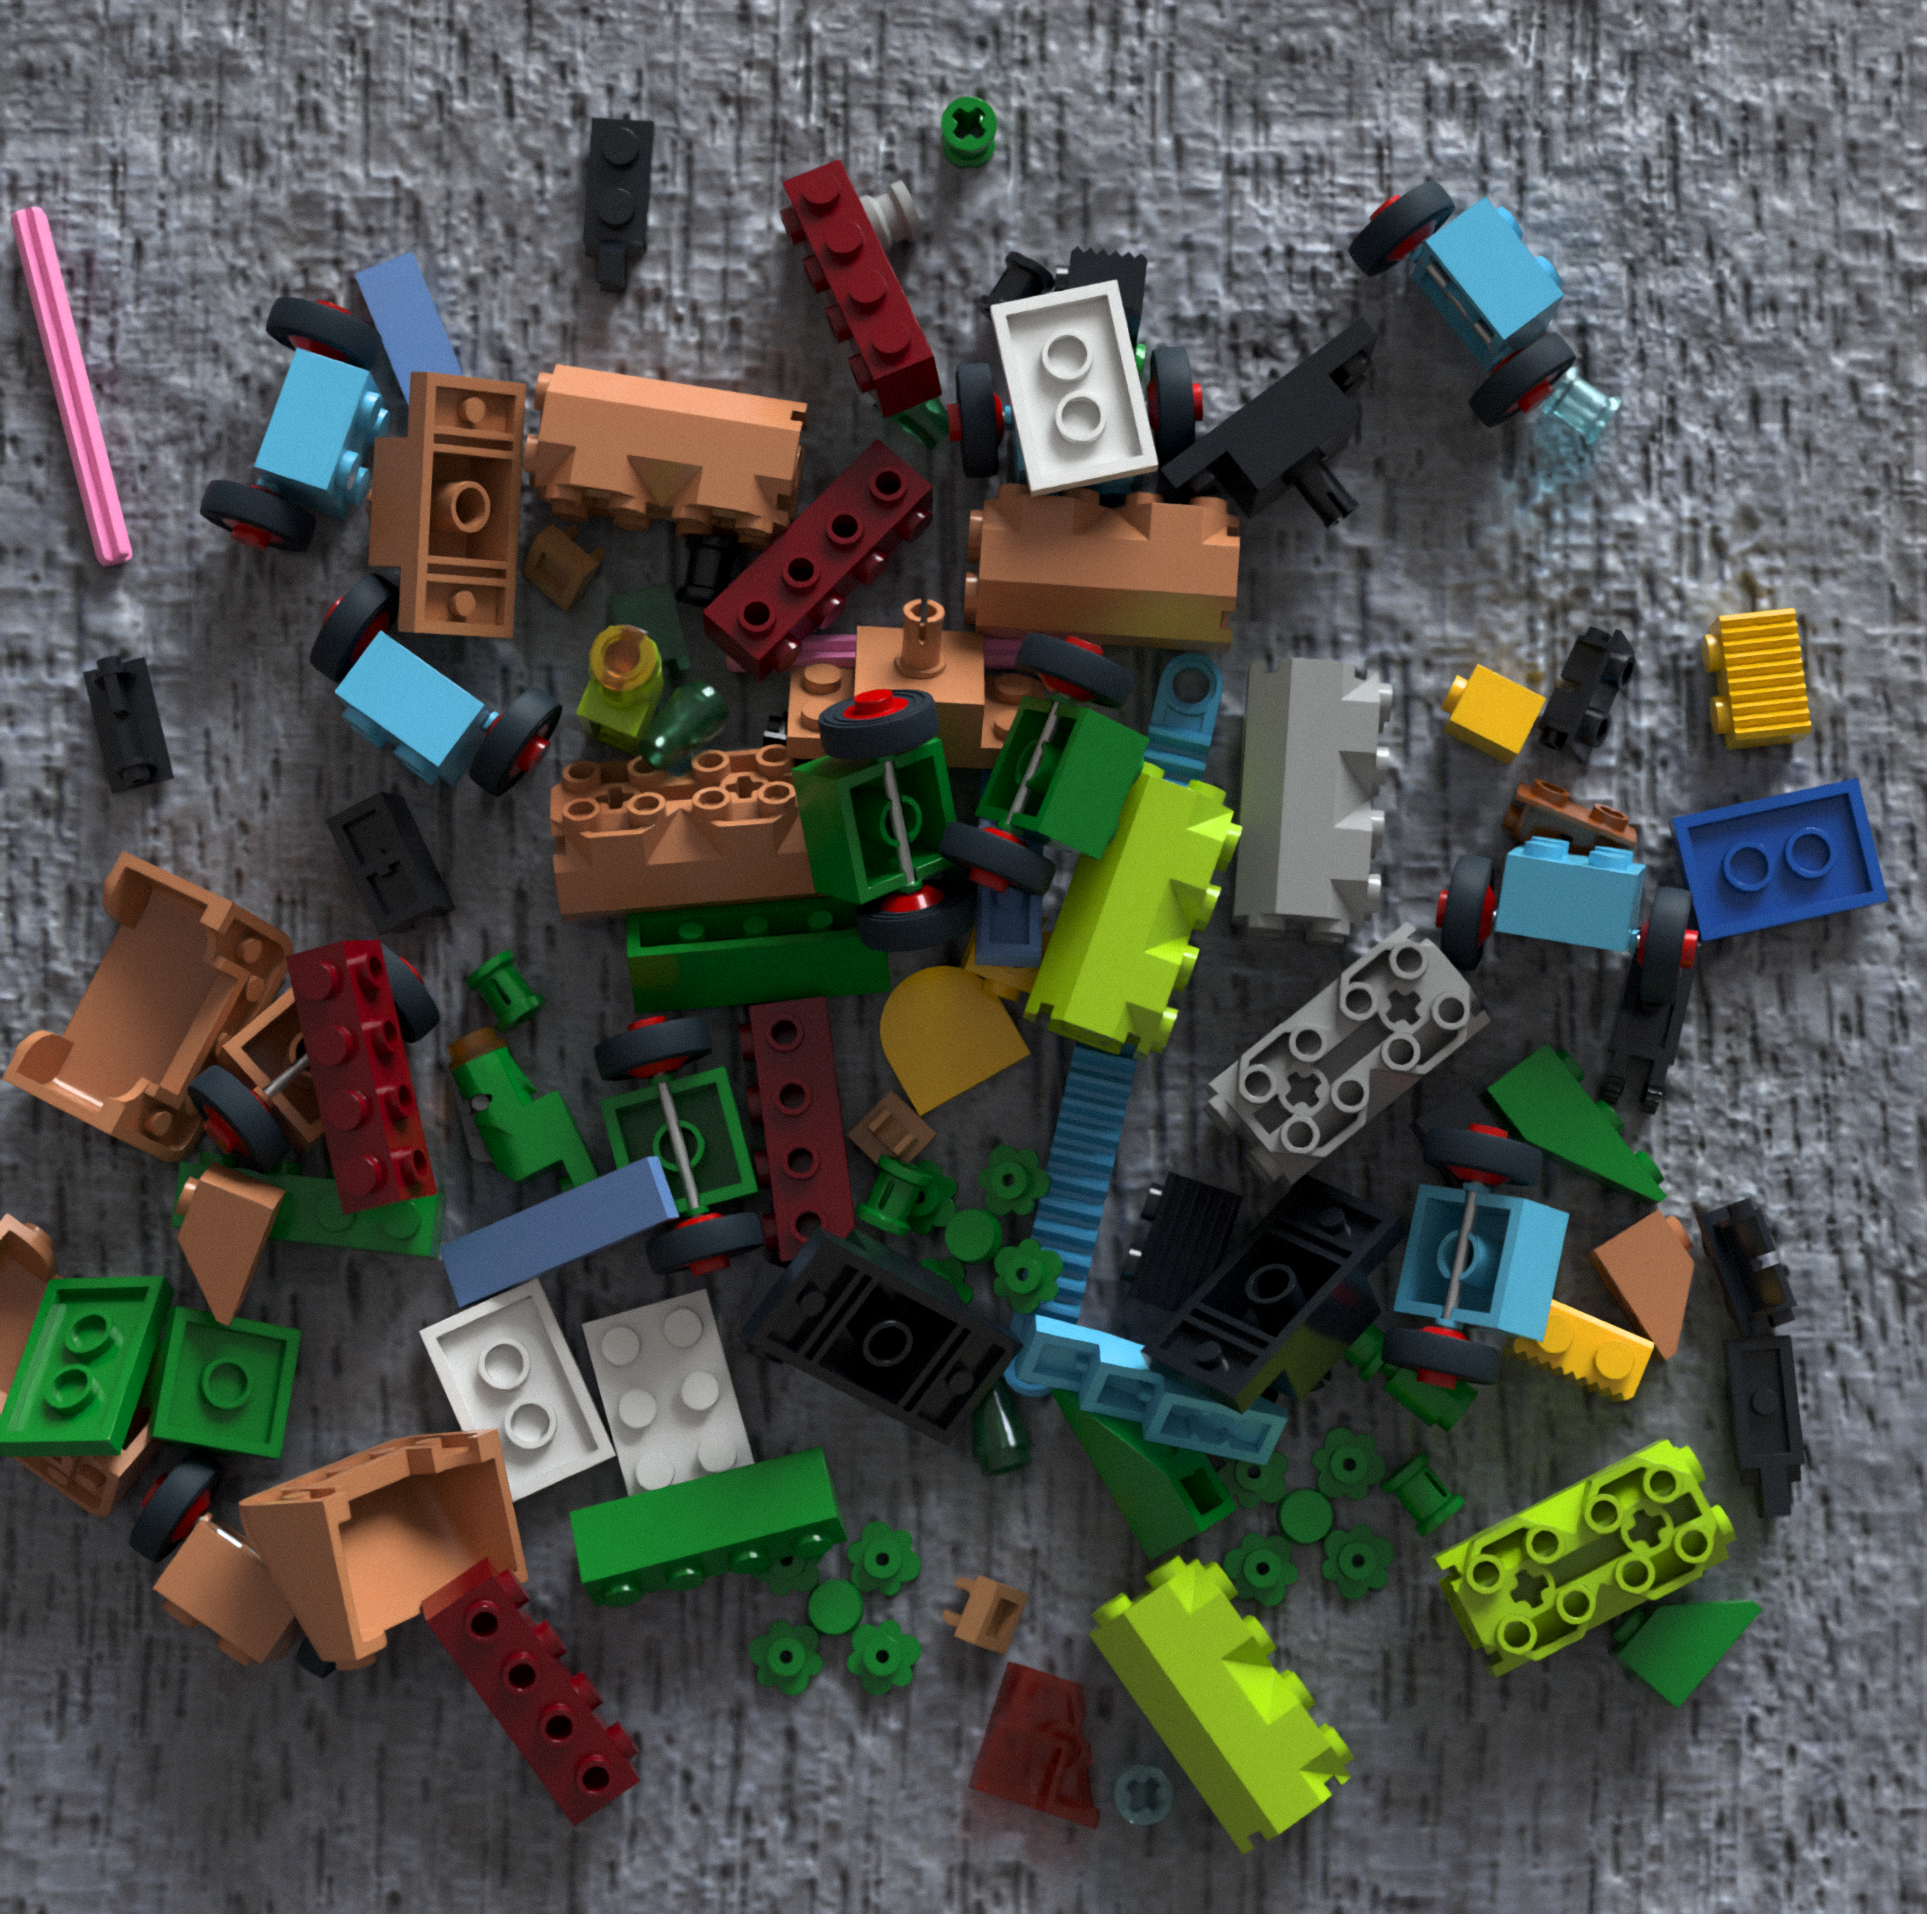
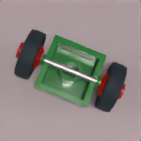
[938,633,1150,896]
[791,689,975,952]
[594,1016,764,1277]

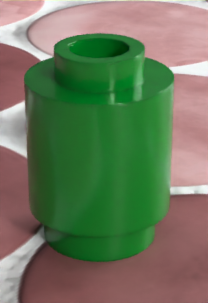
[1379,1362,1479,1432]

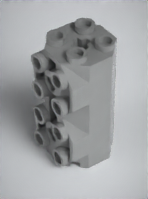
[1230,658,1393,946]
[1203,922,1490,1189]

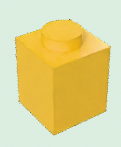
[1440,664,1546,765]

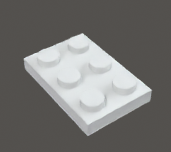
[990,279,1158,497]
[419,1278,617,1503]
[582,1289,755,1496]

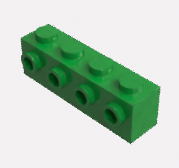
[626,897,891,1014]
[171,1152,447,1261]
[569,1446,848,1608]

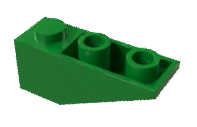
[1479,1042,1667,1207]
[1050,1388,1238,1560]

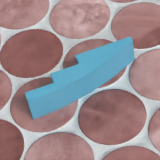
[1015,1314,1288,1466]

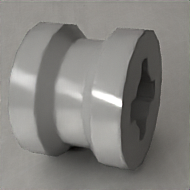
[859,180,925,254]

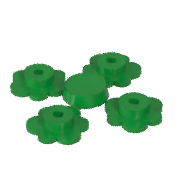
[907,1145,1063,1314]
[1217,1427,1394,1606]
[749,1521,921,1695]

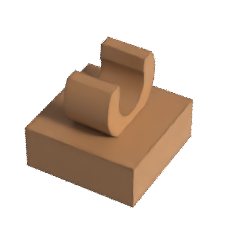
[520,523,605,612]
[847,1090,937,1170]
[942,1575,1029,1655]

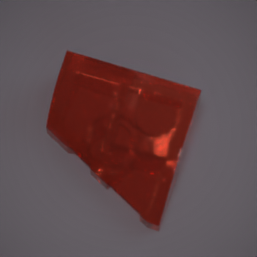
[968,1662,1100,1830]

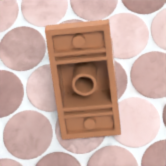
[365,372,526,639]
[786,599,1044,769]

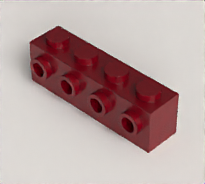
[779,159,942,419]
[702,439,933,683]
[285,939,437,1215]
[739,996,857,1266]
[421,1557,640,1827]

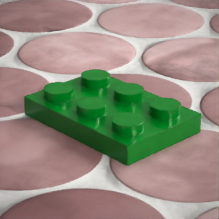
[0,1276,175,1457]

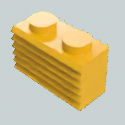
[1701,608,1812,750]
[1503,1299,1655,1402]

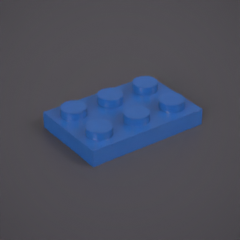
[1668,778,1888,944]

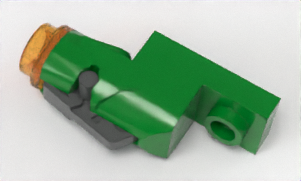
[446,1026,601,1192]

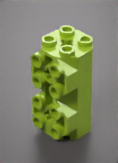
[1023,761,1243,1061]
[1429,1439,1737,1678]
[1088,1554,1355,1855]

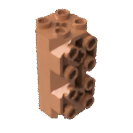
[523,364,809,552]
[963,484,1240,653]
[550,744,828,922]

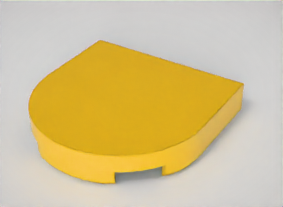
[880,966,1031,1118]

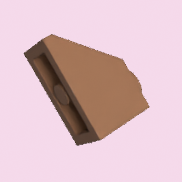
[175,1162,286,1326]
[1585,1209,1695,1362]

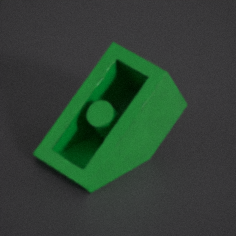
[1608,1599,1762,1709]

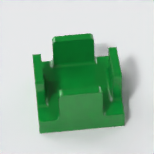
[139,1306,302,1460]

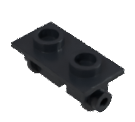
[1537,627,1636,765]
[83,656,175,794]
[1696,1198,1797,1339]

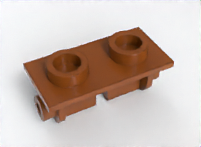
[1501,779,1636,856]

